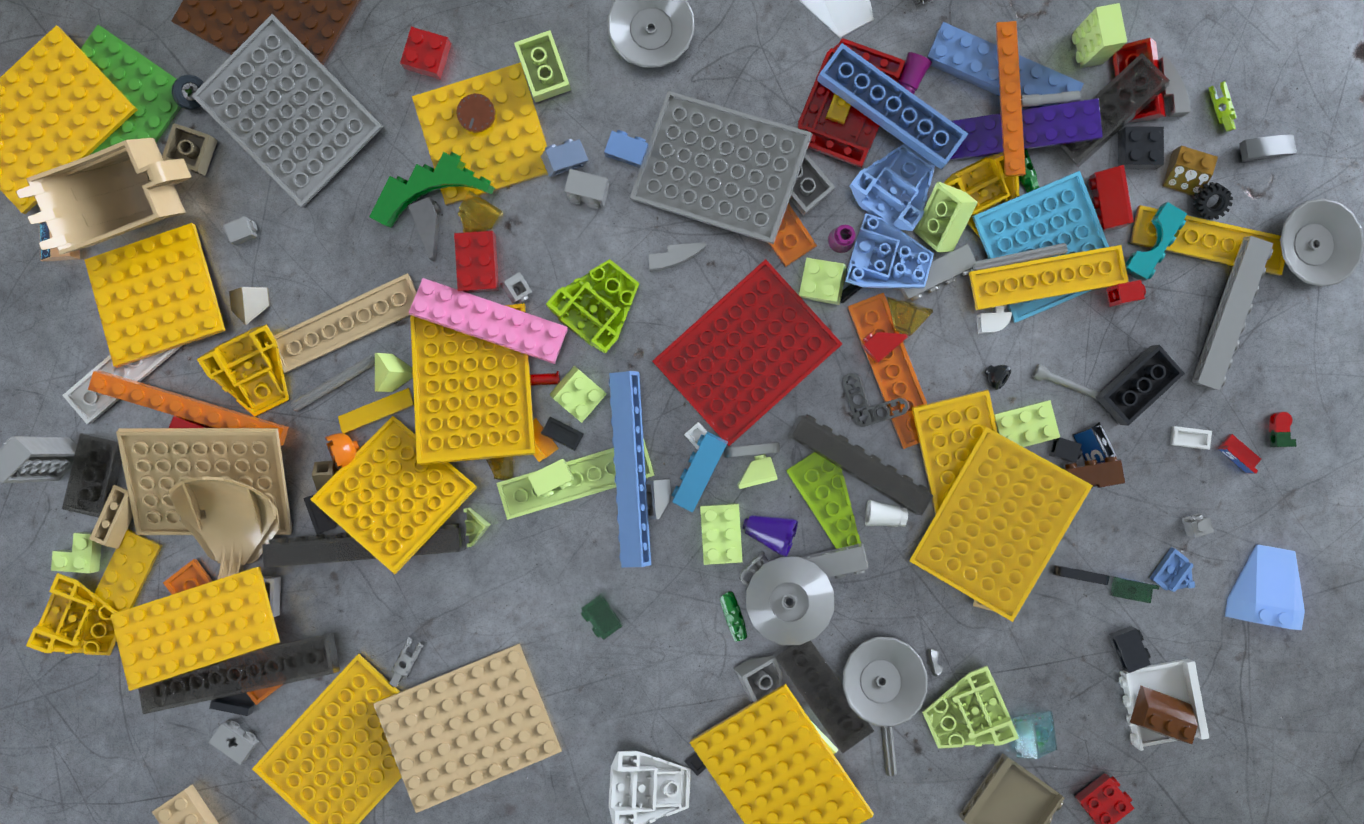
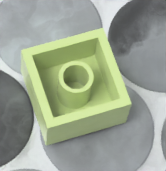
[799,258,847,305]
[549,366,607,423]

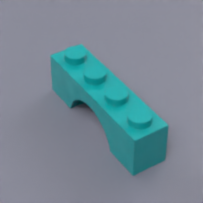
[1125,202,1187,281]

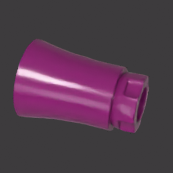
[898,52,932,94]
[828,225,856,253]

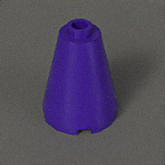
[743,515,798,557]

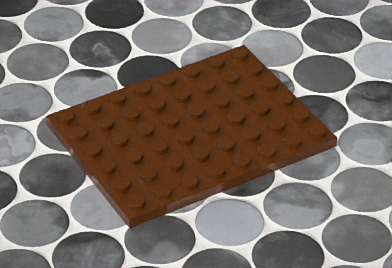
[171,0,360,65]

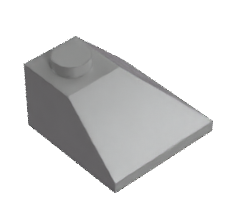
[646,479,671,520]

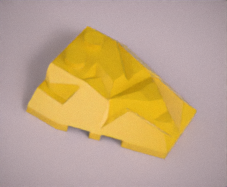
[26,573,118,655]

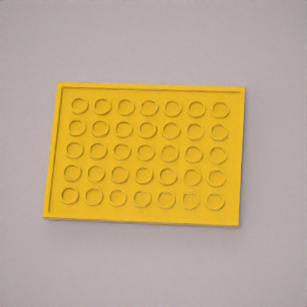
[0,25,138,214]
[410,304,535,465]
[909,427,1093,622]
[252,654,402,824]
[689,684,874,824]

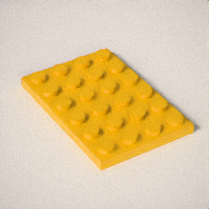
[912,390,998,515]

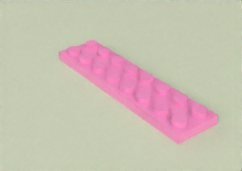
[409,278,568,364]

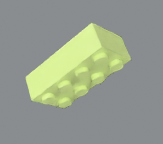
[1072,3,1127,68]

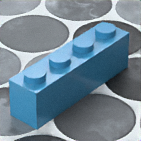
[671,432,728,513]

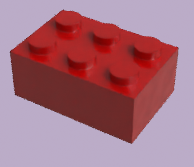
[454,231,499,293]

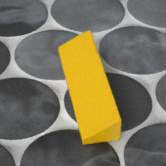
[338,388,414,434]

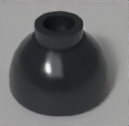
[985,365,1011,390]

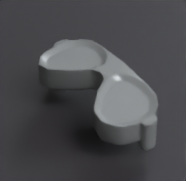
[927,649,943,676]

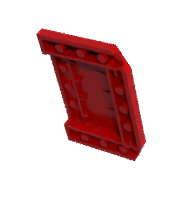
[798,38,906,168]

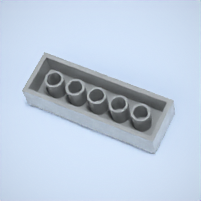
[0,436,86,483]

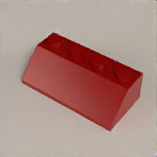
[1113,38,1166,123]

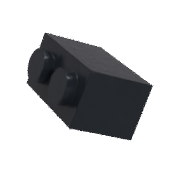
[1109,626,1151,673]

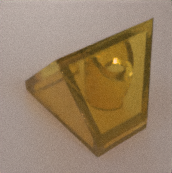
[887,297,933,336]
[486,456,517,480]

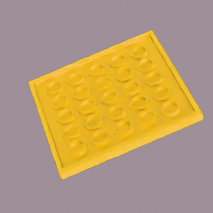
[412,62,548,206]
[84,223,226,368]
[310,416,477,575]

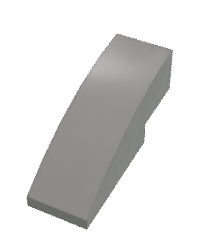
[1158,56,1191,117]
[648,242,706,272]

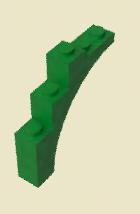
[369,152,495,228]

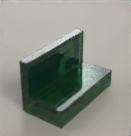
[1111,577,1159,603]

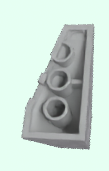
[733,656,783,704]

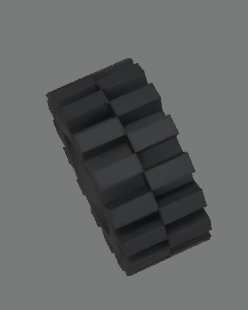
[1193,182,1233,220]

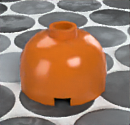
[325,433,360,471]

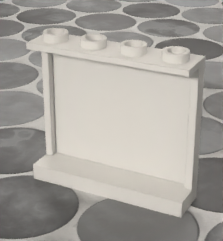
[1119,659,1209,751]

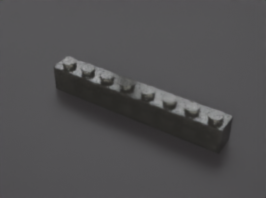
[788,414,933,515]

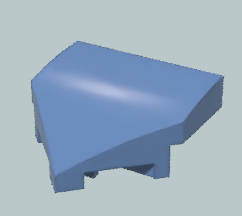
[1149,547,1195,592]

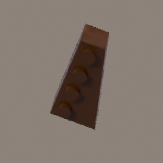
[1062,456,1125,489]

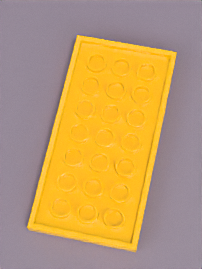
[110,567,280,691]

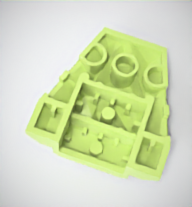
[922,666,1019,748]

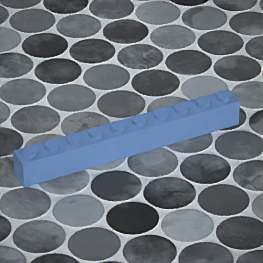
[609,371,651,568]

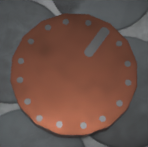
[456,93,496,133]

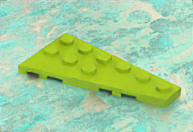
[785,439,861,549]

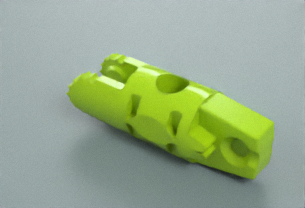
[1208,81,1237,132]

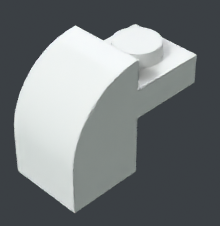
[977,305,1012,334]

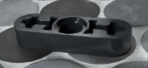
[1053,565,1110,585]

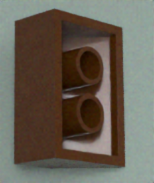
[1130,685,1198,744]

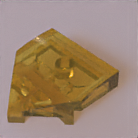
[458,190,502,233]

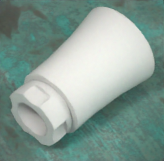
[865,500,908,527]

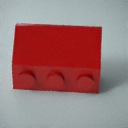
[1088,165,1134,231]

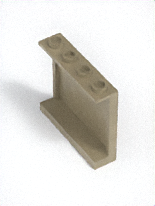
[959,753,1065,824]

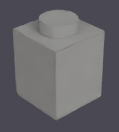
[223,216,257,246]

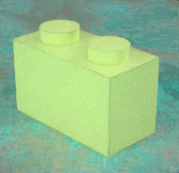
[528,459,574,498]

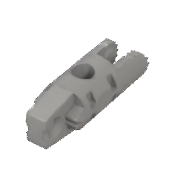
[389,637,423,687]

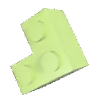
[51,532,102,573]

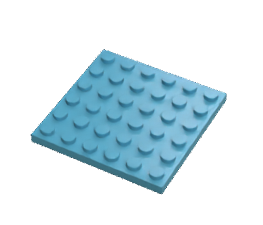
[972,171,1109,323]

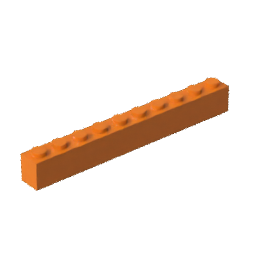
[88,371,289,446]

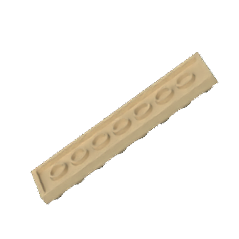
[274,273,417,373]

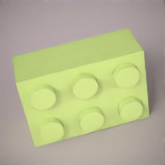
[514,30,571,103]
[994,400,1060,447]
[700,503,743,565]

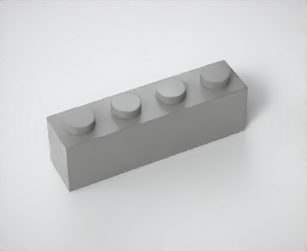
[900,244,976,302]
[800,543,869,579]

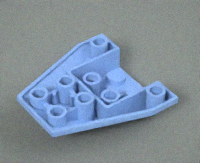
[845,213,934,289]

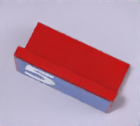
[1217,434,1262,474]

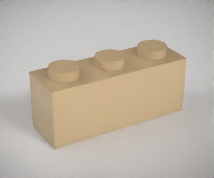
[89,485,133,549]

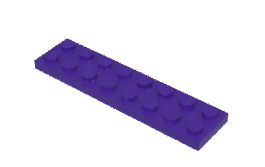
[949,98,1103,161]

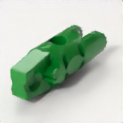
[1019,150,1039,193]
[720,591,747,642]

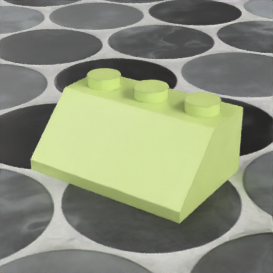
[913,182,978,252]

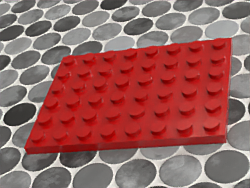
[652,259,842,446]

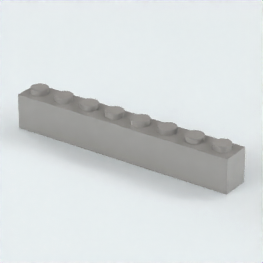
[1191,236,1273,390]

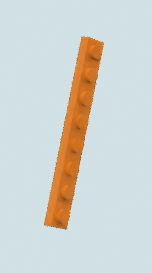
[996,21,1026,177]

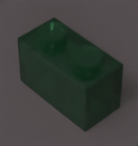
[581,593,623,640]

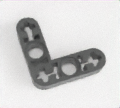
[843,373,910,427]

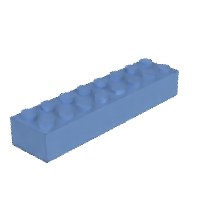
[926,22,1084,109]
[817,43,968,170]

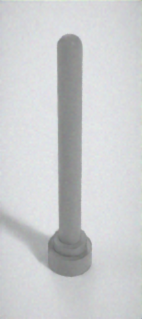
[1032,364,1100,399]

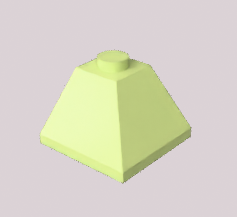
[737,454,778,489]

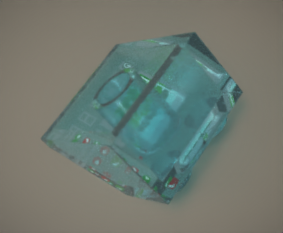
[1012,711,1057,759]

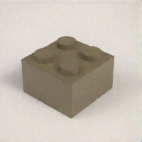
[162,123,218,176]

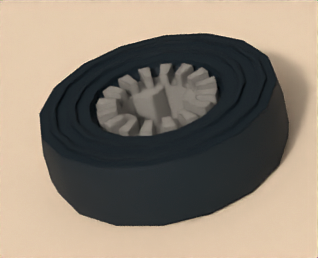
[172,74,204,110]

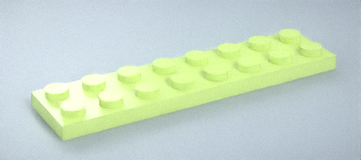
[496,439,655,520]

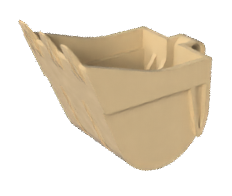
[16,138,192,255]

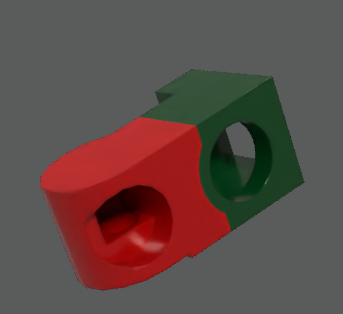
[1269,412,1297,447]

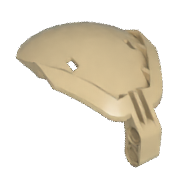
[168,477,279,580]

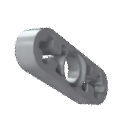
[724,443,780,458]

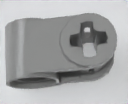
[739,551,769,586]

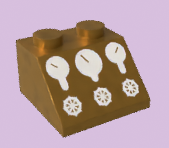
[1162,145,1218,196]

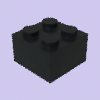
[1118,126,1164,170]

